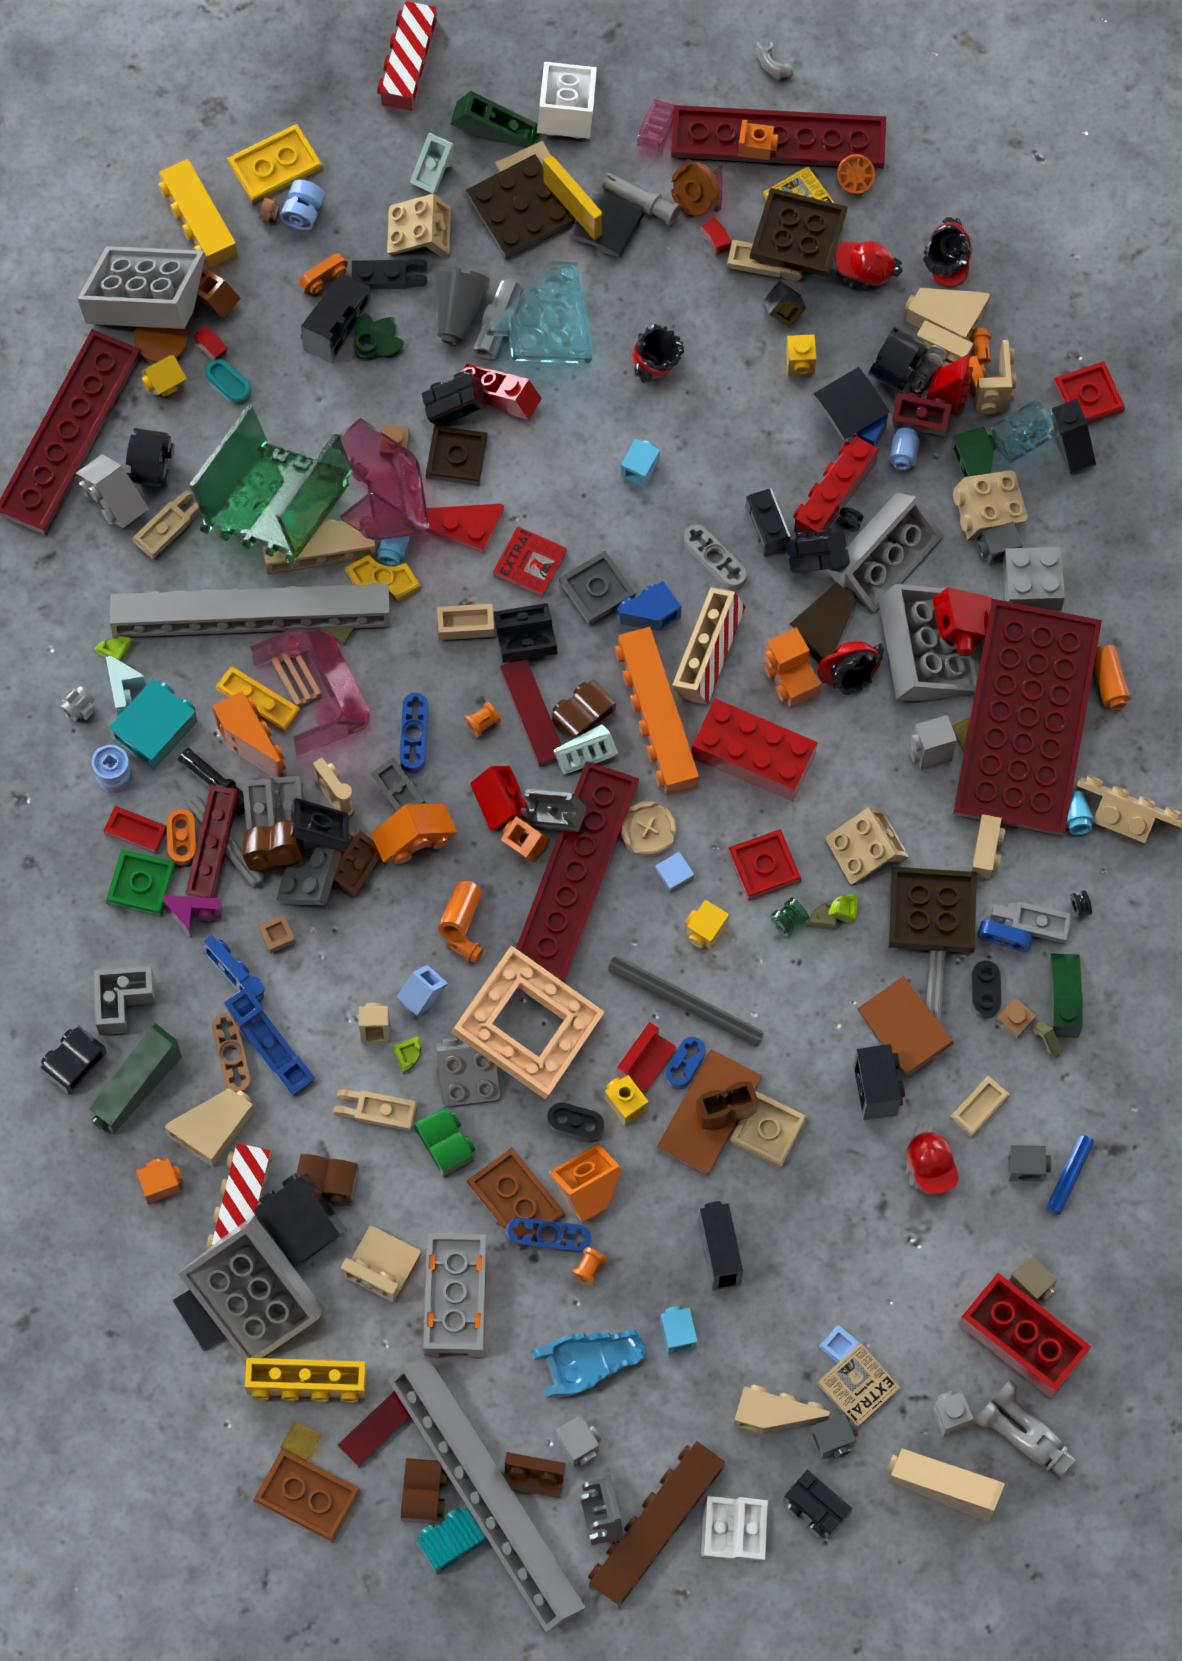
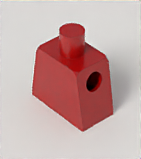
[933,587,992,656]

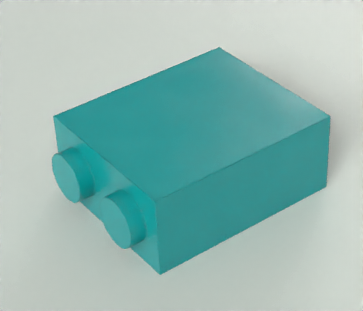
[109,679,198,770]

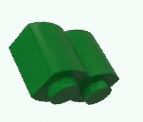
[415,1107,476,1177]

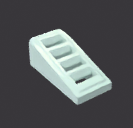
[553,724,618,775]

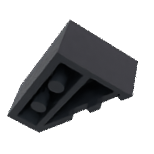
[301,273,371,364]

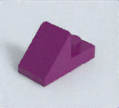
[163,895,223,937]

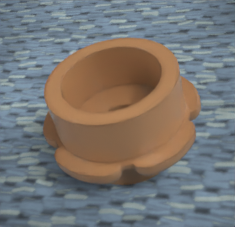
[259,198,280,224]

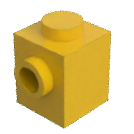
[786,335,816,375]
[141,355,187,397]
[685,900,729,950]
[604,1075,649,1126]

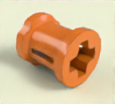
[464,702,501,738]
[571,1247,607,1286]

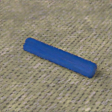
[1046,1135,1094,1215]

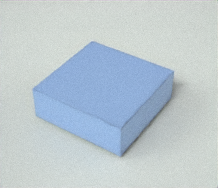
[655,852,694,892]
[818,1325,859,1364]

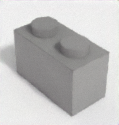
[909,715,957,770]

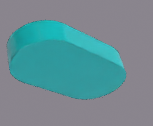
[205,359,251,405]

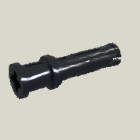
[178,748,245,816]

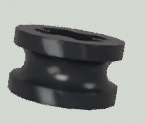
[836,507,864,532]
[1070,890,1092,918]

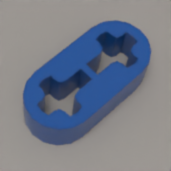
[977,920,1033,952]
[665,1037,705,1090]

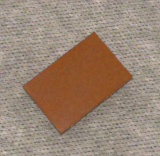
[857,976,954,1077]
[466,1147,566,1251]
[253,1449,361,1543]

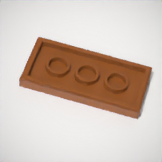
[657,1049,762,1176]

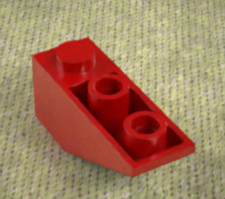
[926,355,974,415]
[461,363,542,420]

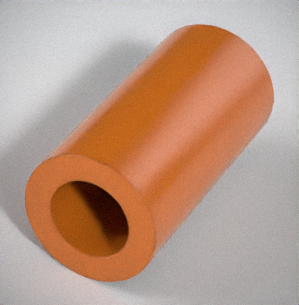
[1093,645,1131,710]
[438,881,482,942]

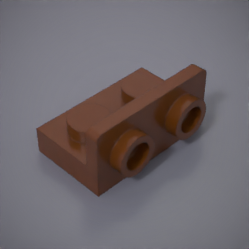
[333,830,381,896]
[503,1452,566,1499]

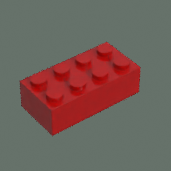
[691,698,818,802]
[959,1273,1091,1399]

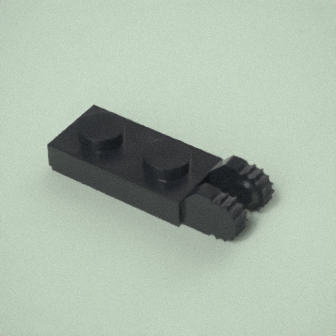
[352,259,427,289]

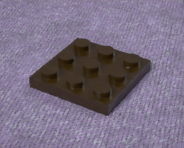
[466,154,575,259]
[750,188,848,278]
[888,866,977,953]

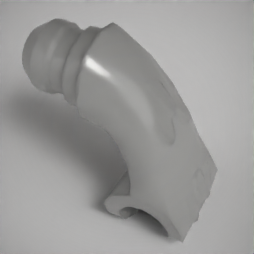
[755,42,794,80]
[911,345,947,392]

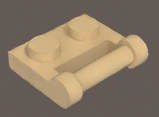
[313,757,354,819]

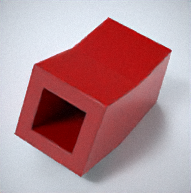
[701,217,731,256]
[193,325,228,360]

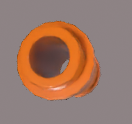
[970,328,992,364]
[445,938,484,964]

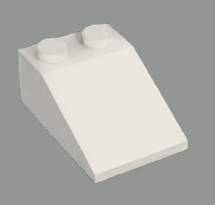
[537,62,597,139]

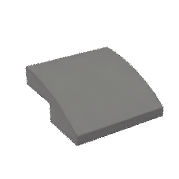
[242,775,303,830]

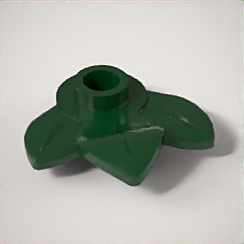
[353,313,404,358]

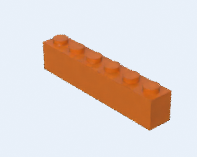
[614,627,699,795]

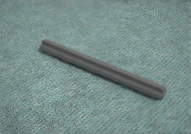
[608,956,763,1046]

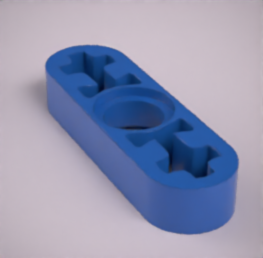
[400,693,428,773]
[505,1218,591,1251]

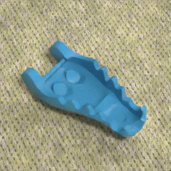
[532,1329,646,1398]

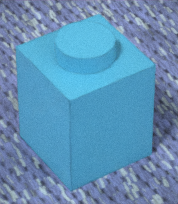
[620,438,660,488]
[660,1306,697,1355]

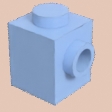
[397,965,448,1016]

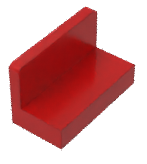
[470,766,529,831]
[617,1022,676,1093]

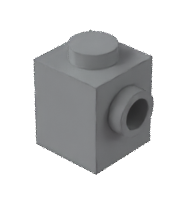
[932,1391,973,1437]
[555,1415,601,1467]

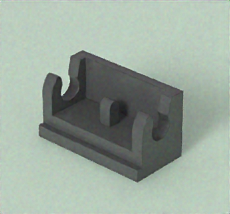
[370,757,427,811]
[521,789,588,833]
[580,1475,624,1545]

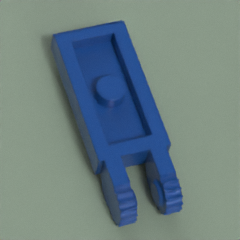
[204,934,265,1003]

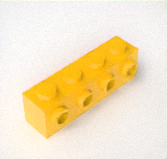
[245,1358,367,1403]

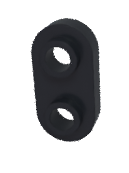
[971,961,1001,1018]
[547,1102,604,1141]

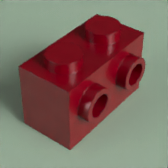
[892,392,953,437]

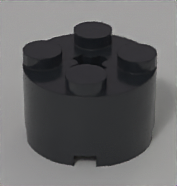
[868,327,927,392]
[126,428,175,487]

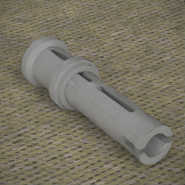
[602,172,681,226]

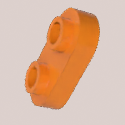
[298,253,348,294]
[166,809,197,866]

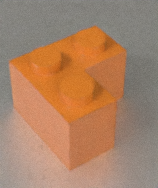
[763,627,821,708]
[370,803,457,864]

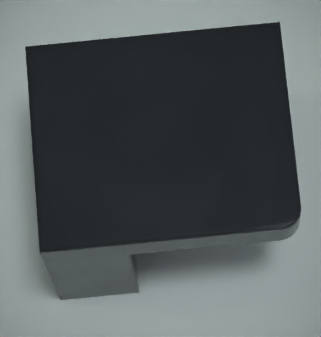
[763,280,806,328]

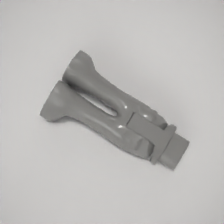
[974,1380,1076,1477]

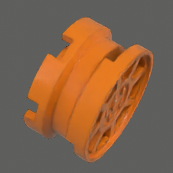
[837,154,875,194]

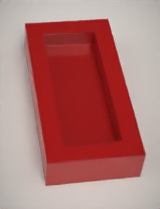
[103,806,167,854]

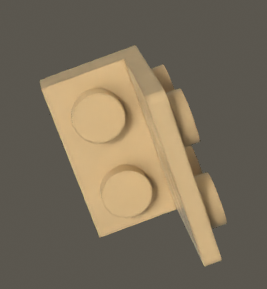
[387,193,451,257]
[825,807,909,884]
[341,1226,421,1303]

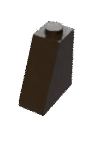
[788,582,857,664]

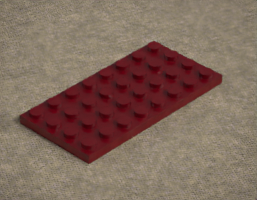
[953,599,1102,836]

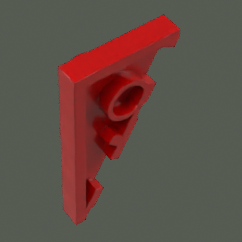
[395,503,504,554]

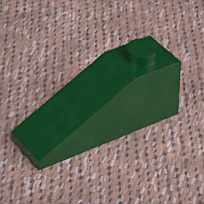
[450,91,538,148]
[951,426,996,478]
[1050,953,1083,1038]

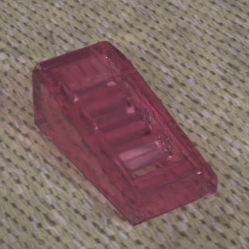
[637,99,674,153]

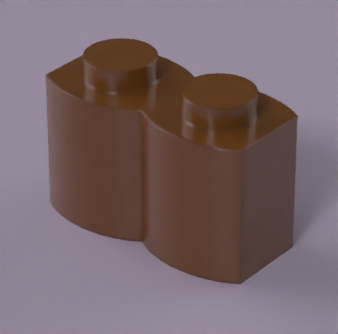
[552,679,616,741]
[242,820,304,871]
[696,1082,758,1129]
[296,1154,359,1206]
[400,1458,447,1524]

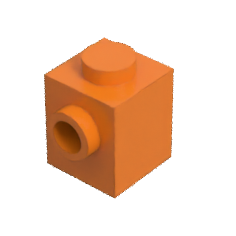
[136,1158,183,1204]

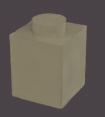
[1009,1255,1058,1303]

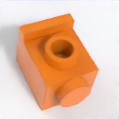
[738,120,778,160]
[500,816,551,862]

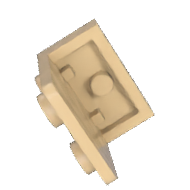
[974,340,1016,415]
[953,470,1028,540]

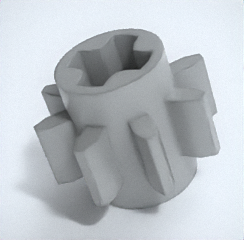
[60,686,95,721]

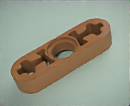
[212,1013,251,1093]

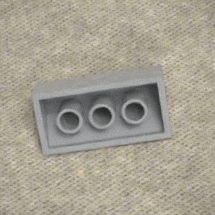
[827,493,943,613]

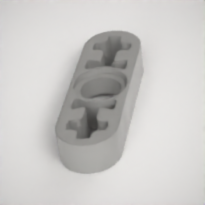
[684,525,746,590]

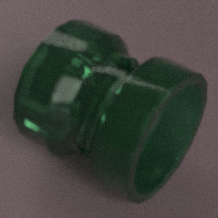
[769,897,809,937]

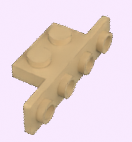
[1077,775,1182,843]

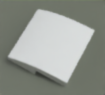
[701,1496,768,1561]

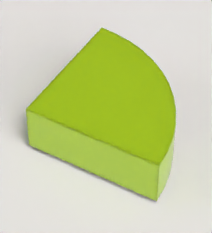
[94,636,133,662]
[828,894,859,923]
[392,1036,421,1074]

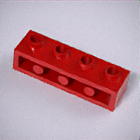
[793,435,878,535]

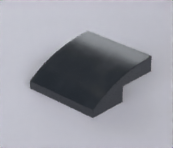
[569,191,644,257]
[812,367,890,440]
[493,603,558,663]

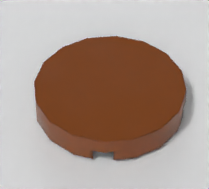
[671,162,720,216]
[133,326,188,364]

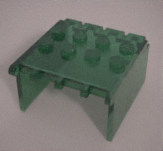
[189,404,353,564]

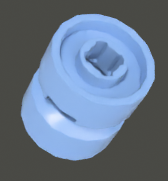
[280,180,325,231]
[92,745,132,793]

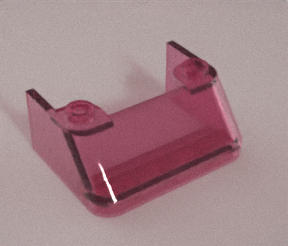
[330,418,429,540]
[250,629,370,757]

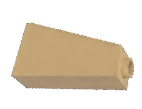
[887,1449,1005,1523]

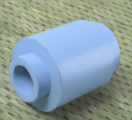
[889,428,920,471]

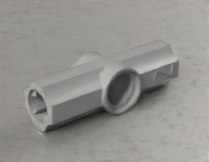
[474,279,523,361]

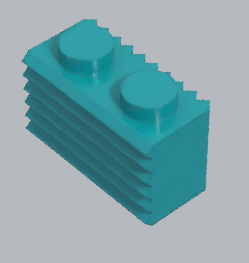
[416,1508,487,1574]

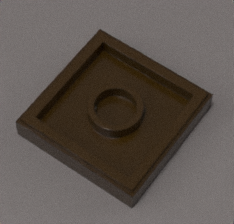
[425,426,488,486]

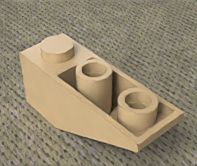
[734,1385,830,1435]

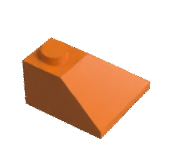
[549,1144,622,1222]

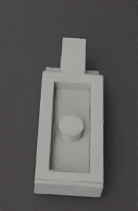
[990,901,1072,944]

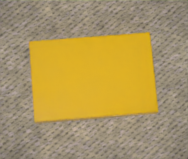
[227,124,323,204]
[543,155,602,240]

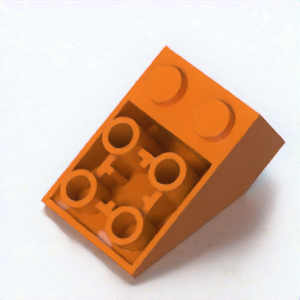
[212,691,286,778]

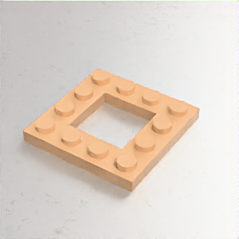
[450,946,604,1099]

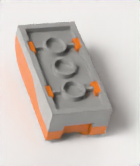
[423,1233,486,1358]

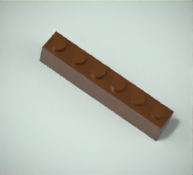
[588,1440,725,1610]

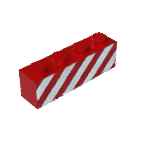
[377,1,437,111]

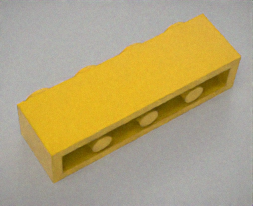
[158,159,238,269]

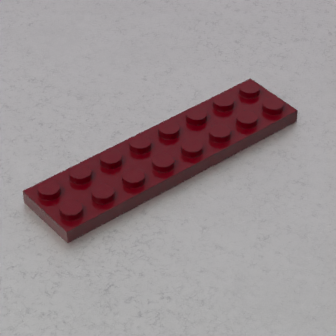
[671,105,886,169]
[0,329,141,535]
[516,761,639,983]

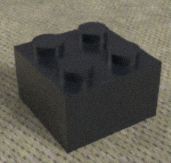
[853,1044,905,1120]

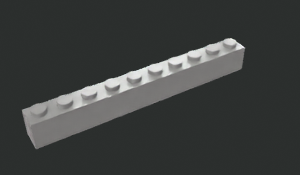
[110,583,390,638]
[388,1356,586,1633]

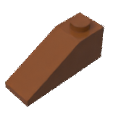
[196,267,241,319]

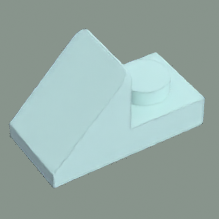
[409,133,454,193]
[106,656,146,716]

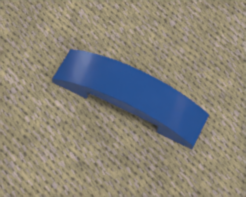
[223,986,315,1096]

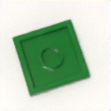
[106,849,177,917]

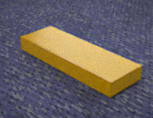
[215,666,301,733]

